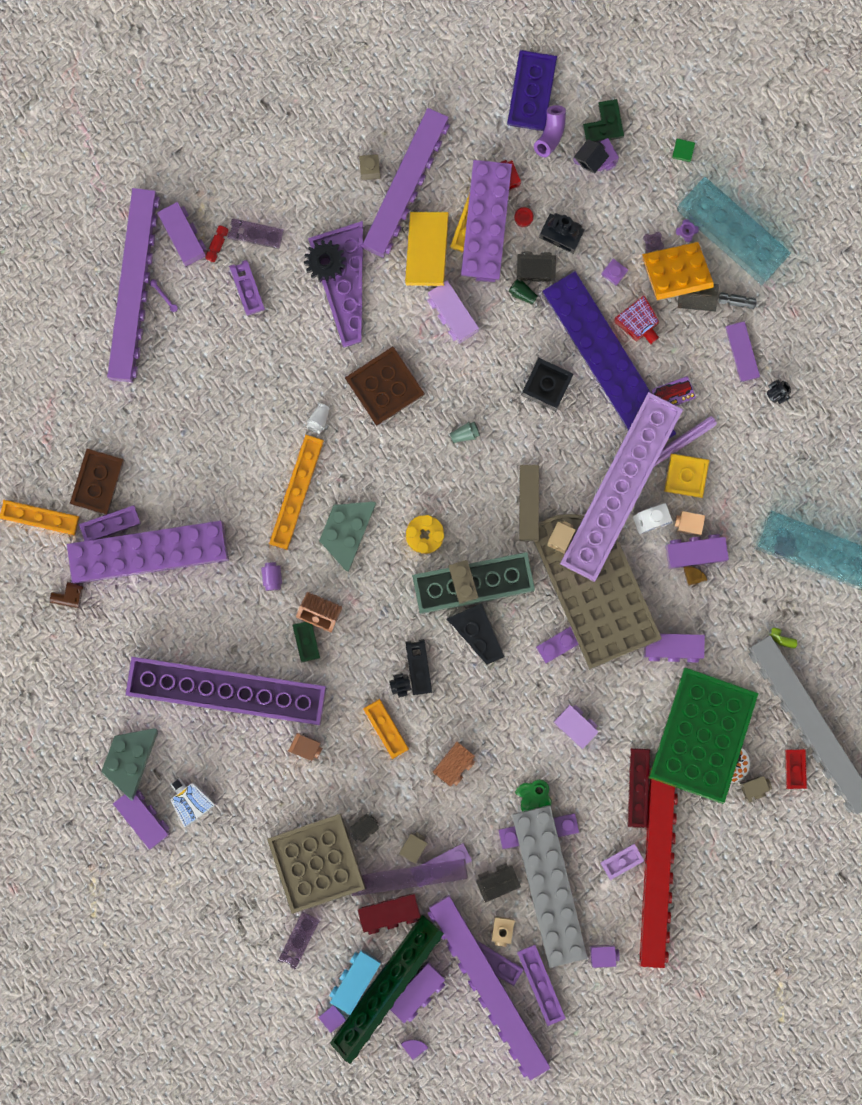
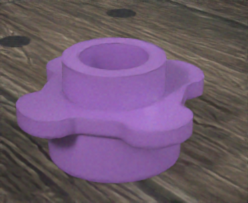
[676,219,699,242]

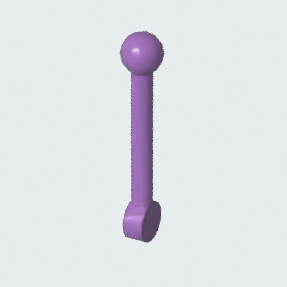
[150,279,178,312]

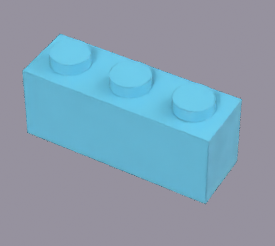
[329,949,381,1015]

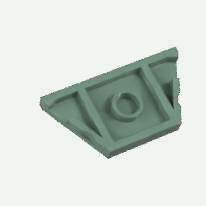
[319,502,376,572]
[101,728,158,801]

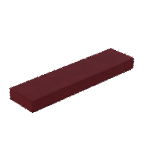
[627,748,650,828]

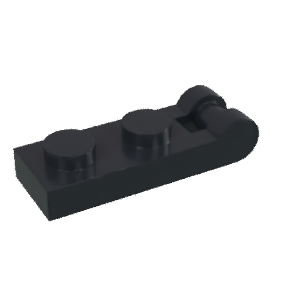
[405,639,432,696]

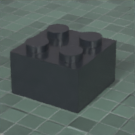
[521,357,573,412]

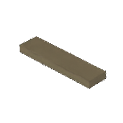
[519,465,539,541]

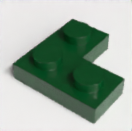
[583,99,624,142]

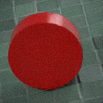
[514,207,534,227]

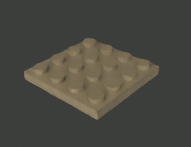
[267,814,366,914]

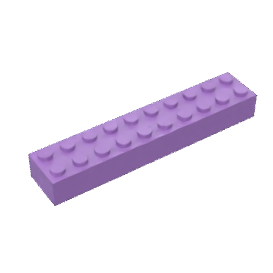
[125,657,327,725]

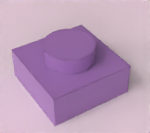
[601,259,628,286]

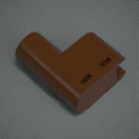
[49,582,83,608]

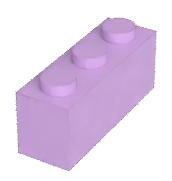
[427,280,479,344]

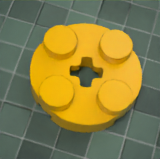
[406,515,444,554]

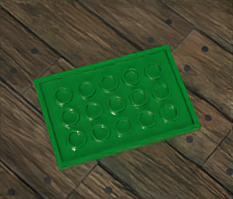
[649,667,759,804]

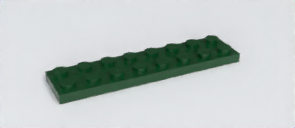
[330,915,444,1064]

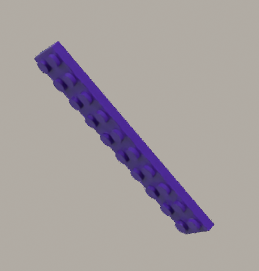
[542,271,676,439]

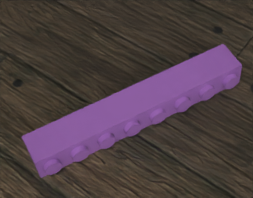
[362,108,450,258]

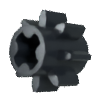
[767,379,791,404]
[389,673,412,698]

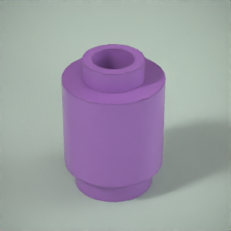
[261,562,282,591]

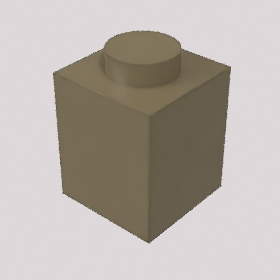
[359,154,380,180]
[399,832,428,864]

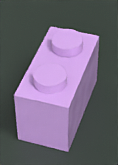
[553,705,599,749]

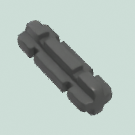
[718,292,757,309]

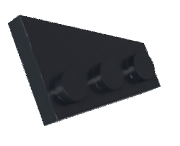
[447,603,505,665]

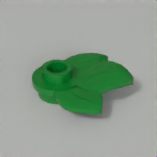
[515,779,552,812]

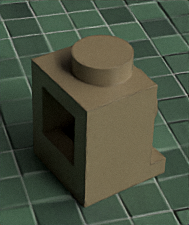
[740,776,772,803]

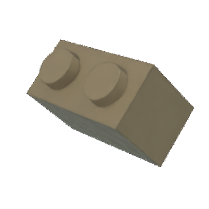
[448,560,478,604]

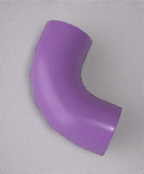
[534,105,566,157]

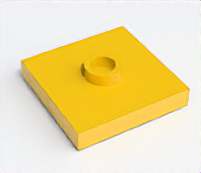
[664,453,709,498]

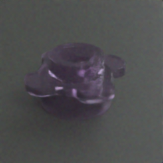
[643,232,664,253]

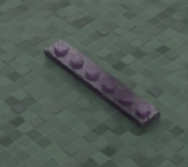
[352,859,468,896]

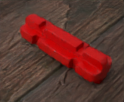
[205,225,229,262]

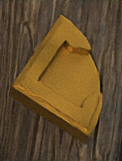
[683,566,707,586]

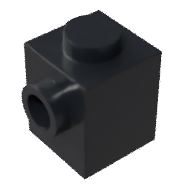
[574,139,609,174]

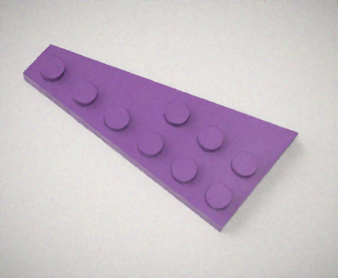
[308,221,363,348]

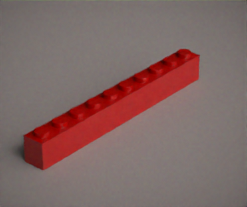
[639,768,678,968]

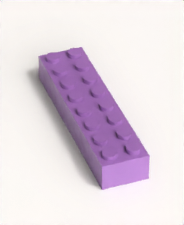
[67,521,229,584]

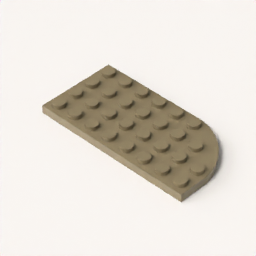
[533,514,662,670]

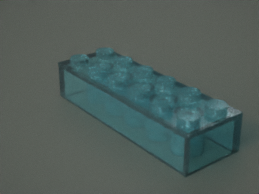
[677,177,791,286]
[754,510,862,591]

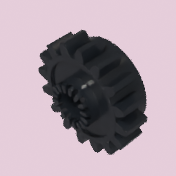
[304,240,346,283]

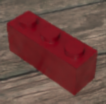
[357,893,421,935]

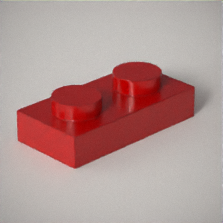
[785,749,807,789]

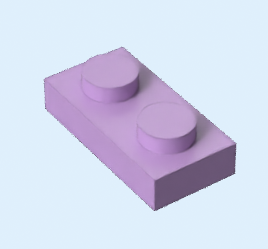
[600,843,644,880]

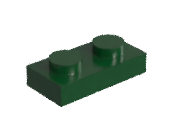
[292,622,320,663]

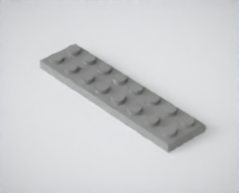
[512,805,588,968]

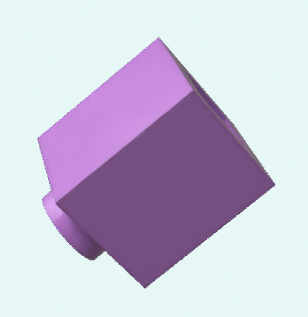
[590,944,620,968]

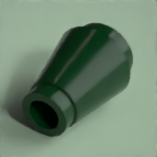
[508,279,538,305]

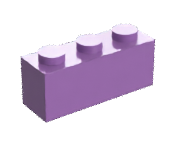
[157,202,206,267]
[665,534,729,569]
[644,634,705,663]
[113,789,170,850]
[390,962,445,1023]

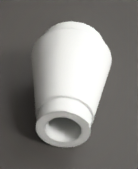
[306,403,330,434]

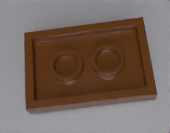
[70,449,125,515]

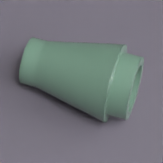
[450,421,480,443]

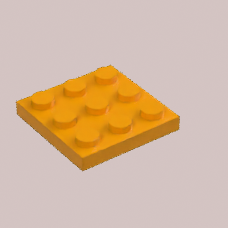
[642,242,714,300]

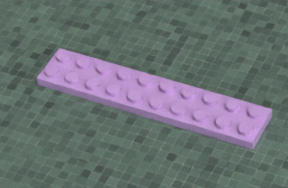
[560,392,683,582]

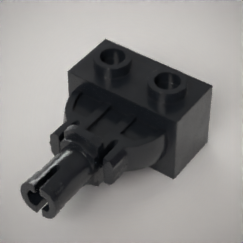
[539,213,585,254]

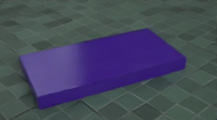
[507,50,557,131]

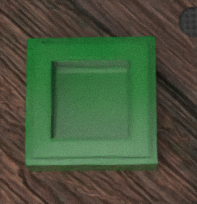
[672,138,695,162]

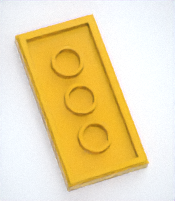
[405,212,449,286]

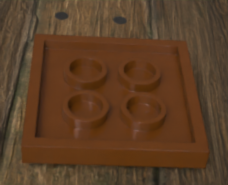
[345,346,425,426]

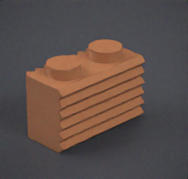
[296,592,342,633]
[433,742,476,787]

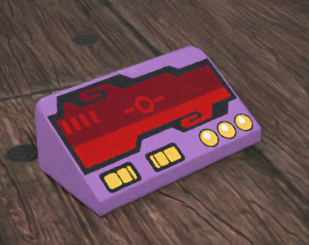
[652,376,696,406]

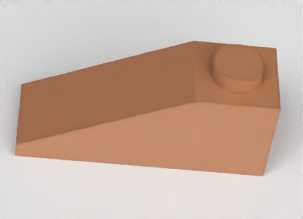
[288,733,323,761]

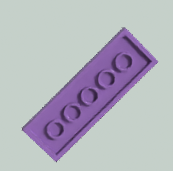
[461,160,512,280]

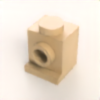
[491,916,515,947]

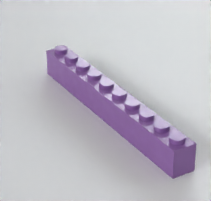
[107,188,160,383]
[428,895,551,1081]

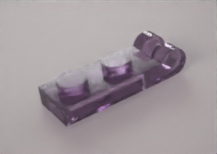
[227,219,284,249]
[278,911,320,969]

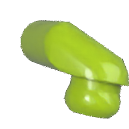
[769,627,797,649]

